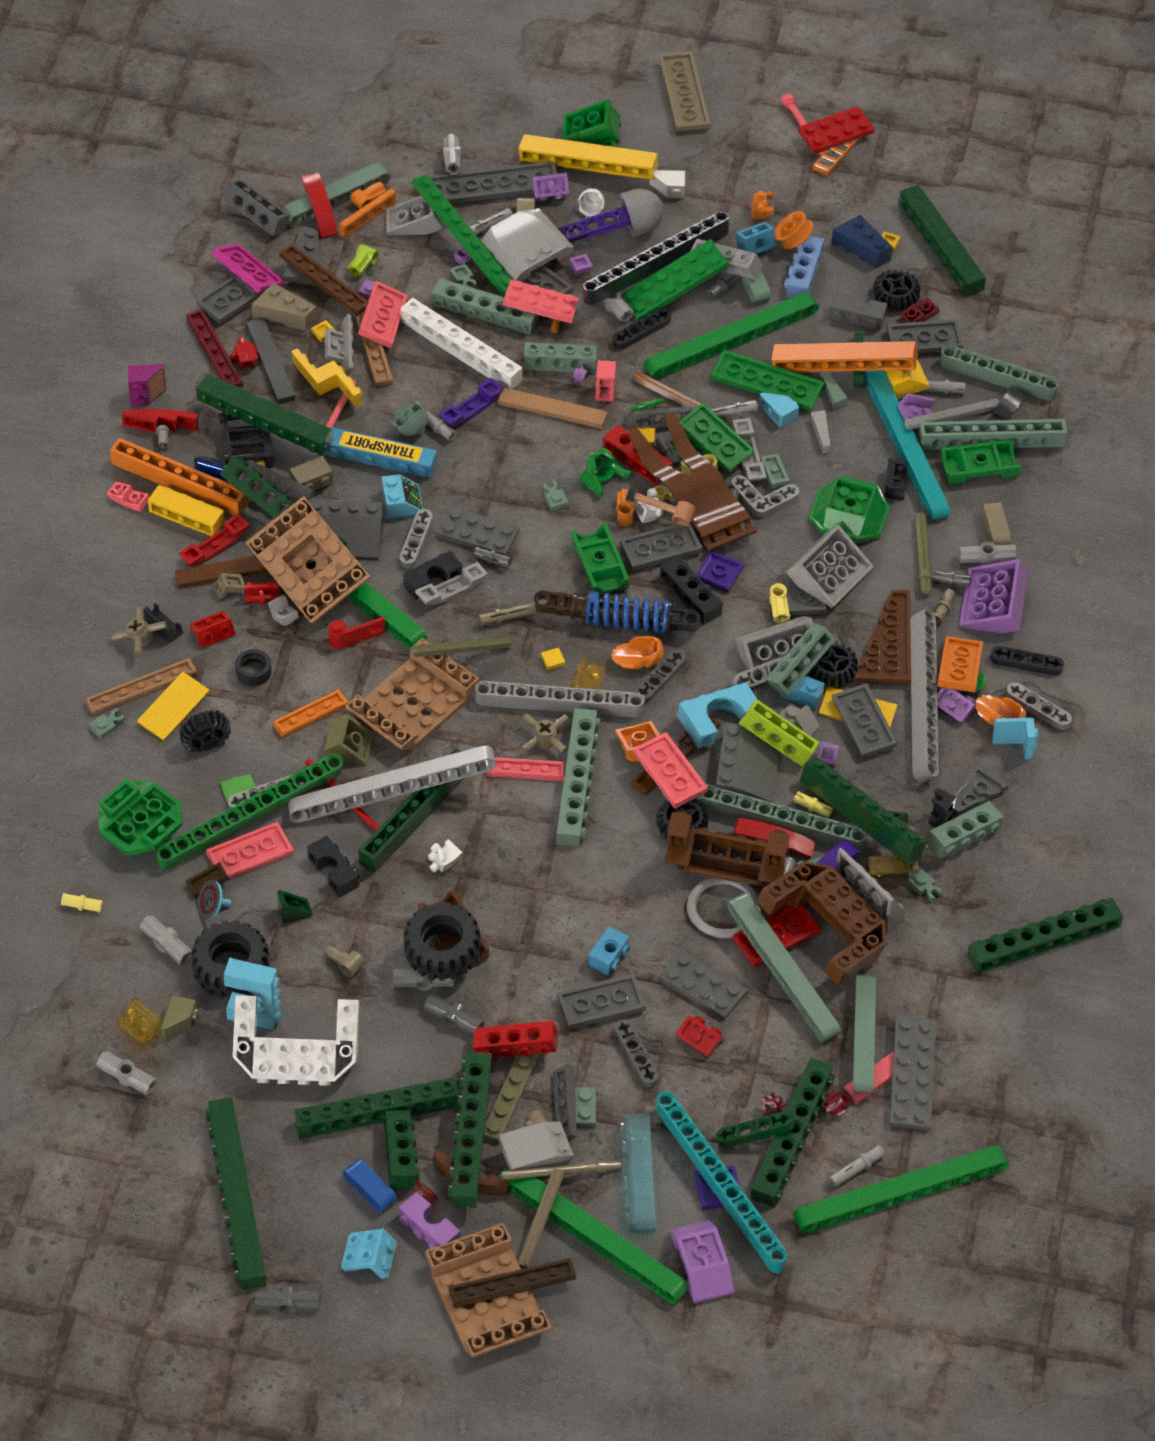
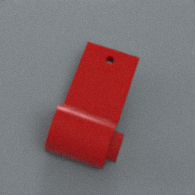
[328,616,385,649]

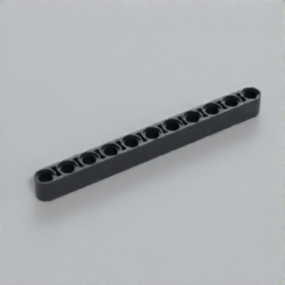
[583,212,729,305]

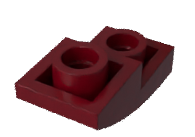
[900,297,940,323]

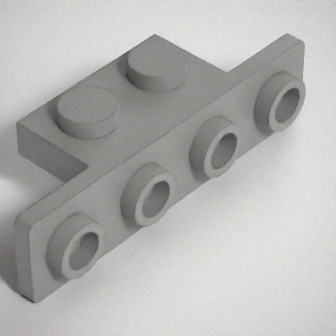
[324,314,354,376]

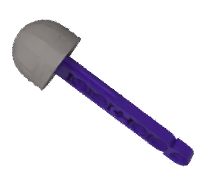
[557,189,663,243]

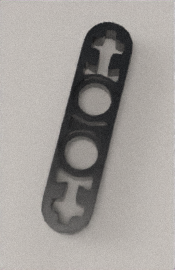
[613,308,671,350]
[990,646,1064,676]

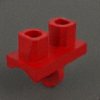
[244,581,279,606]

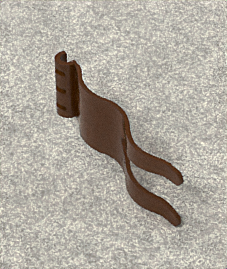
[628,413,757,552]

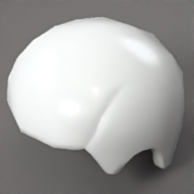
[578,189,605,217]

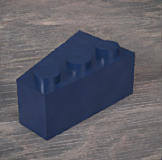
[831,215,893,268]

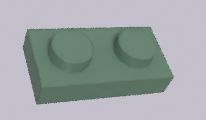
[760,453,790,489]
[575,1087,596,1127]

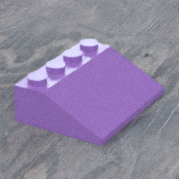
[959,559,1029,634]

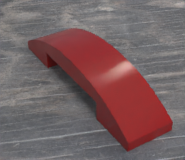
[301,172,338,239]
[179,513,250,567]

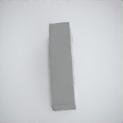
[810,410,830,454]

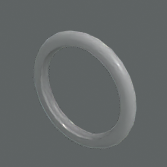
[686,877,761,939]

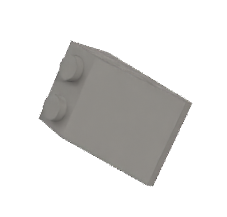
[386,195,443,235]
[497,1122,574,1171]

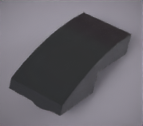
[992,386,1027,420]

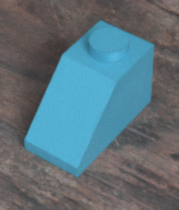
[759,393,799,428]

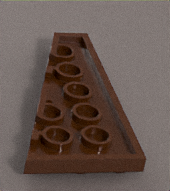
[854,589,911,684]

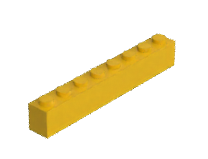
[518,134,658,180]

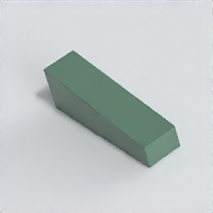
[819,371,847,410]

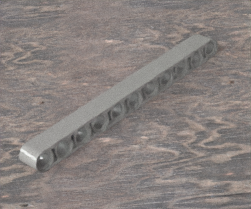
[910,608,939,784]
[288,746,496,823]

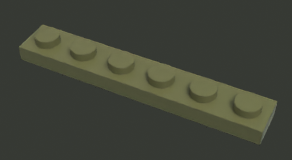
[484,1054,541,1144]

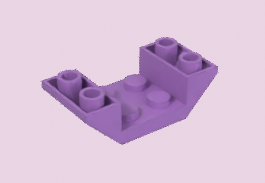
[669,1220,734,1303]

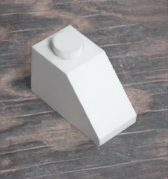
[650,170,685,198]

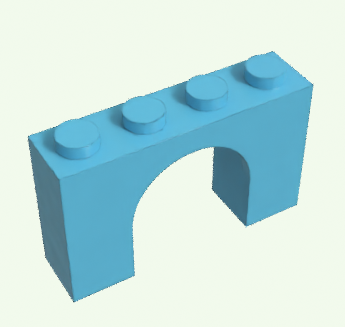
[677,683,757,749]
[224,958,282,1030]

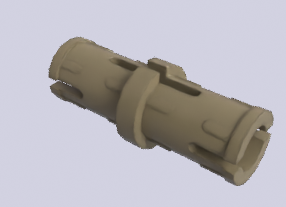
[934,589,956,624]

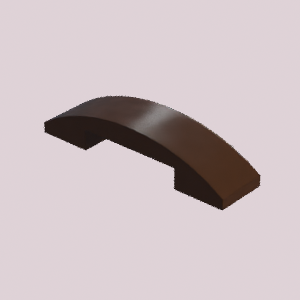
[433,1150,509,1196]

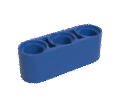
[342,1159,397,1213]

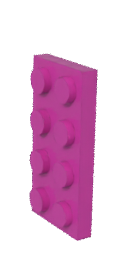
[212,244,285,293]

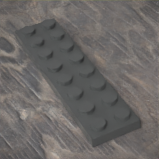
[420,161,557,204]

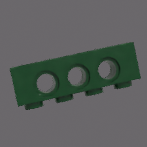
[384,1110,419,1189]

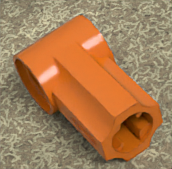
[350,182,386,209]
[617,489,633,527]

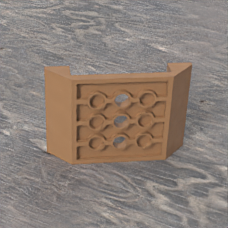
[345,638,479,750]
[425,1223,552,1358]

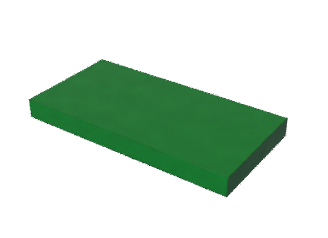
[679,402,755,474]

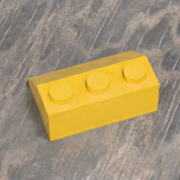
[884,359,930,399]

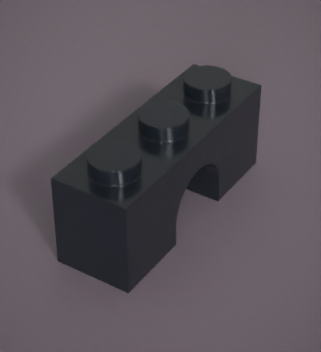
[403,550,463,600]
[307,836,360,898]

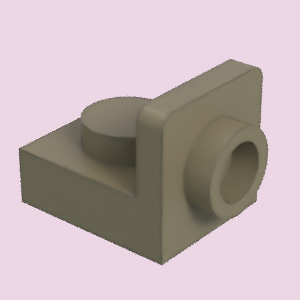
[214,573,245,599]

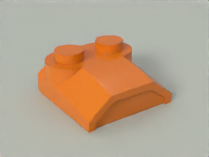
[615,721,660,762]

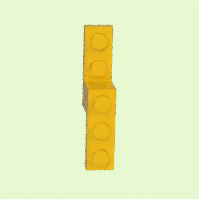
[291,348,363,408]

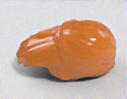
[611,636,664,670]
[975,695,1026,725]

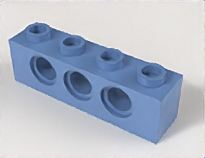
[784,236,824,298]

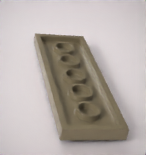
[659,51,710,132]

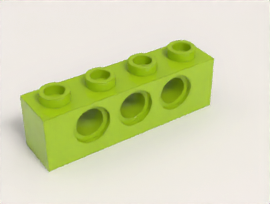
[739,699,819,767]

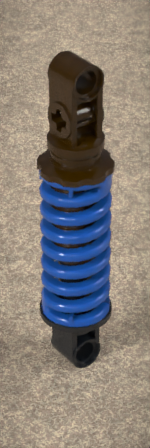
[534,590,700,636]

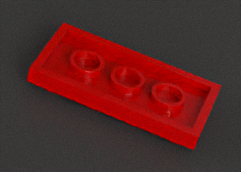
[798,106,875,154]
[732,905,821,968]

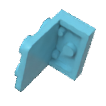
[992,717,1039,759]
[341,1229,397,1279]

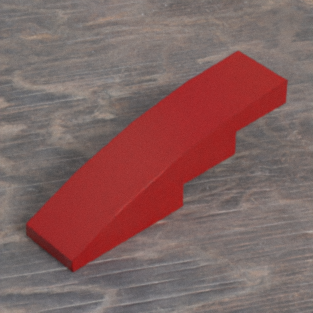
[122,409,199,433]
[733,818,816,860]

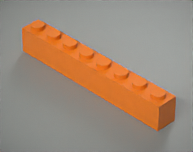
[771,341,918,372]
[110,438,248,516]

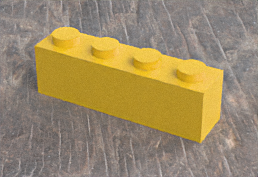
[148,485,225,536]

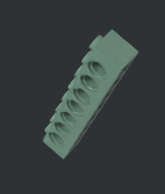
[918,419,1067,450]
[556,708,600,847]

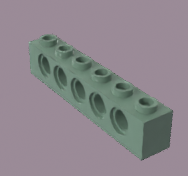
[432,278,539,335]

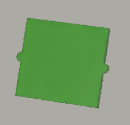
[220,774,256,805]

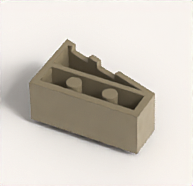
[252,283,317,331]

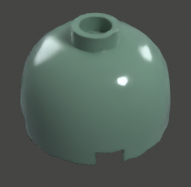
[391,400,428,436]

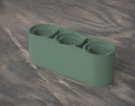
[740,270,771,303]

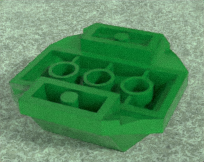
[809,476,890,543]
[98,779,183,856]

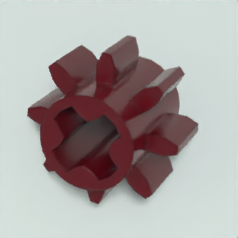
[824,1090,849,1117]
[759,1092,786,1116]

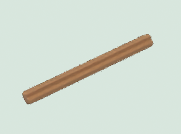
[633,371,727,423]

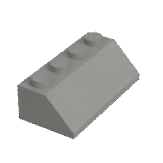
[735,616,813,676]

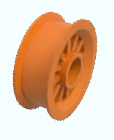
[775,211,813,249]

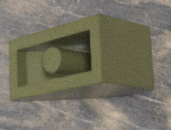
[161,995,199,1040]

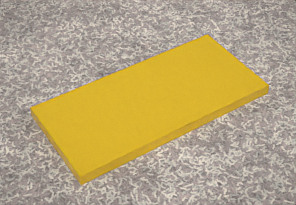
[137,672,210,741]
[818,687,897,727]

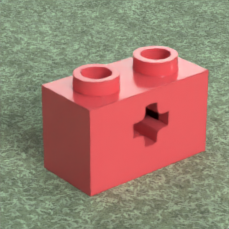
[595,360,616,402]

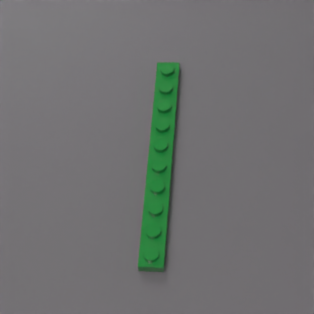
[412,175,512,298]

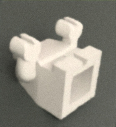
[634,488,666,523]
[428,839,462,872]

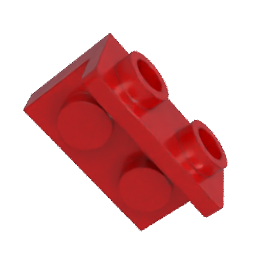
[189,610,235,648]
[675,1015,725,1057]

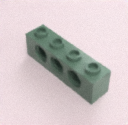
[524,342,597,373]
[766,623,836,695]
[926,801,1004,859]

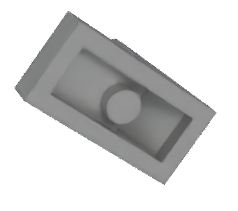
[779,703,820,736]

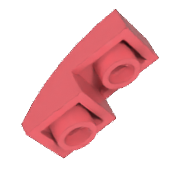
[107,482,150,512]

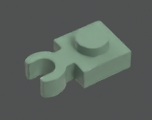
[450,263,476,289]
[543,481,569,512]
[89,709,125,740]
[907,869,942,903]

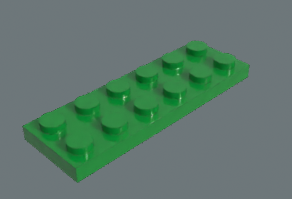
[621,239,729,320]
[711,350,825,412]

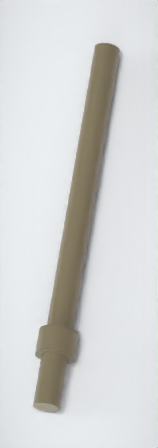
[501,1160,621,1180]

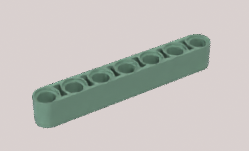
[282,162,391,227]
[940,345,1059,401]
[853,975,876,1092]

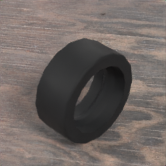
[235,649,272,686]

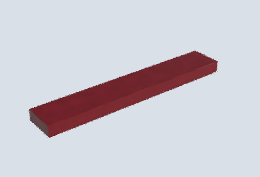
[186,309,244,388]

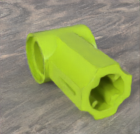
[348,244,379,278]

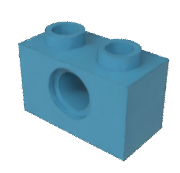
[736,222,776,254]
[588,926,631,976]

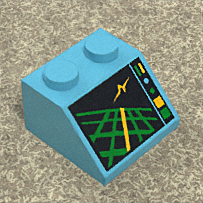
[382,475,423,519]

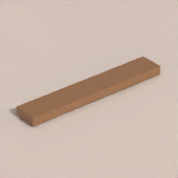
[353,310,393,387]
[498,387,607,429]
[84,658,198,716]

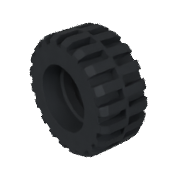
[404,902,481,981]
[192,920,269,999]

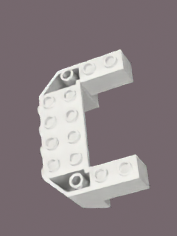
[233,995,360,1086]

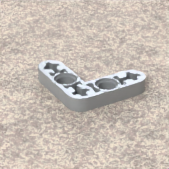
[731,475,799,518]

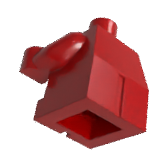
[230,337,258,370]

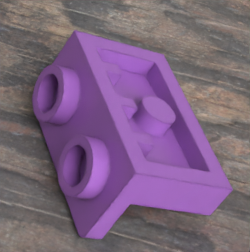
[532,173,569,201]
[897,393,935,420]
[937,687,977,724]

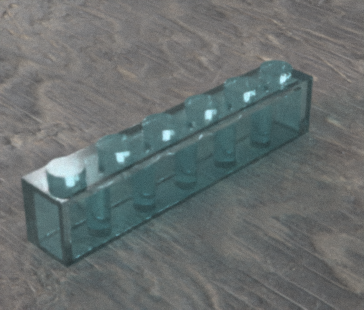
[621,1114,656,1233]

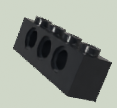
[660,555,723,625]

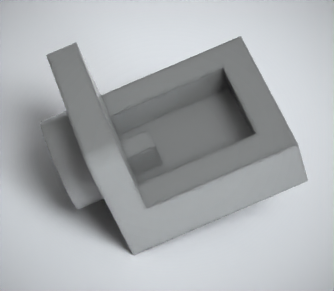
[268,595,299,626]

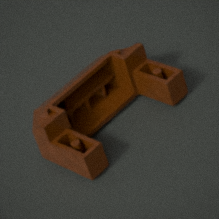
[665,811,790,887]
[757,861,885,986]

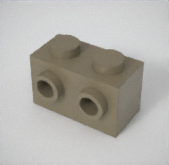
[290,456,333,490]

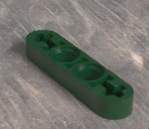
[853,330,864,387]
[716,1111,795,1148]

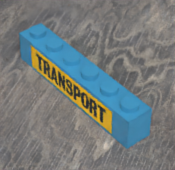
[325,427,437,478]

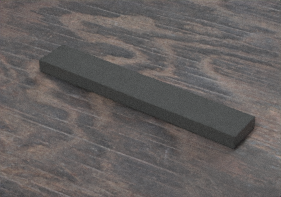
[247,318,295,403]

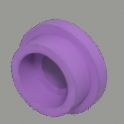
[454,247,472,264]
[572,366,587,383]

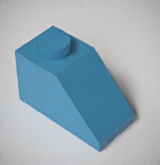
[780,677,825,710]

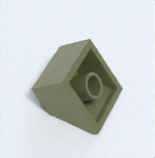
[324,714,375,765]

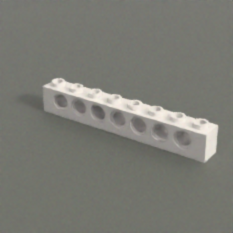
[401,298,522,389]

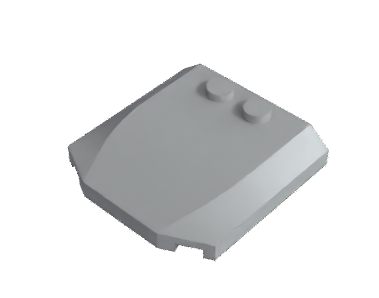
[481,208,574,282]

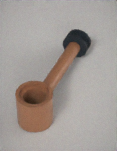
[625,486,695,526]

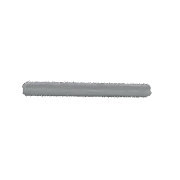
[904,398,999,430]

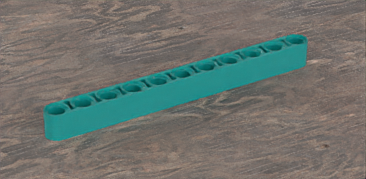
[863,370,950,521]
[656,1091,787,1273]

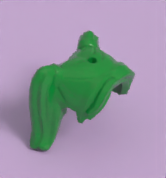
[580,448,632,497]

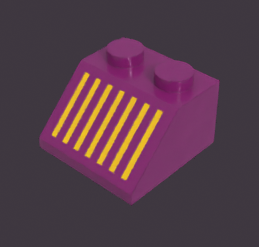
[127,364,166,406]

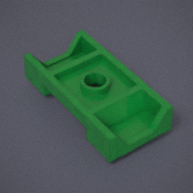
[940,439,1021,485]
[571,523,629,595]

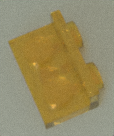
[571,656,606,690]
[867,855,910,876]
[116,997,163,1045]

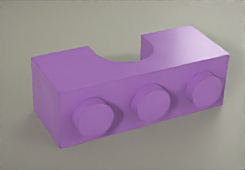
[398,1192,460,1249]

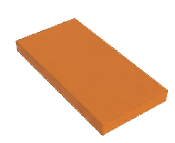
[937,636,983,692]

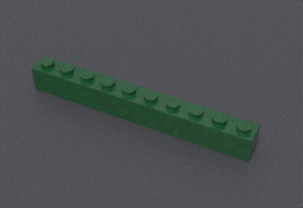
[205,1097,266,1290]

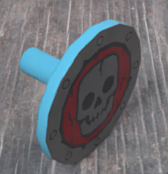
[198,880,231,920]

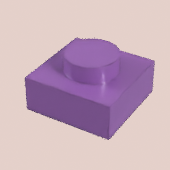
[570,254,592,275]
[358,280,375,299]
[817,741,840,765]

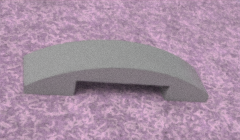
[732,418,767,481]
[415,562,488,605]

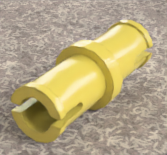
[793,791,833,819]
[61,893,103,913]

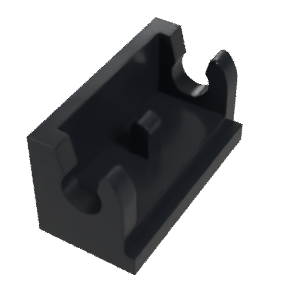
[884,458,907,500]
[143,603,184,644]
[929,788,956,827]

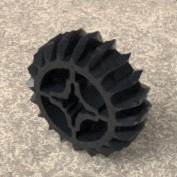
[873,269,921,312]
[809,642,858,688]
[179,709,231,752]
[656,799,709,839]

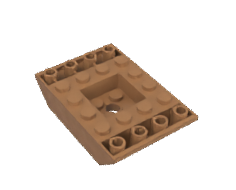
[245,496,371,624]

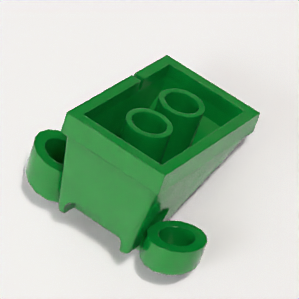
[562,99,621,148]

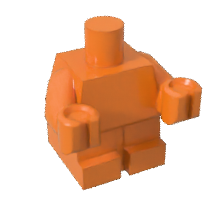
[751,191,774,219]

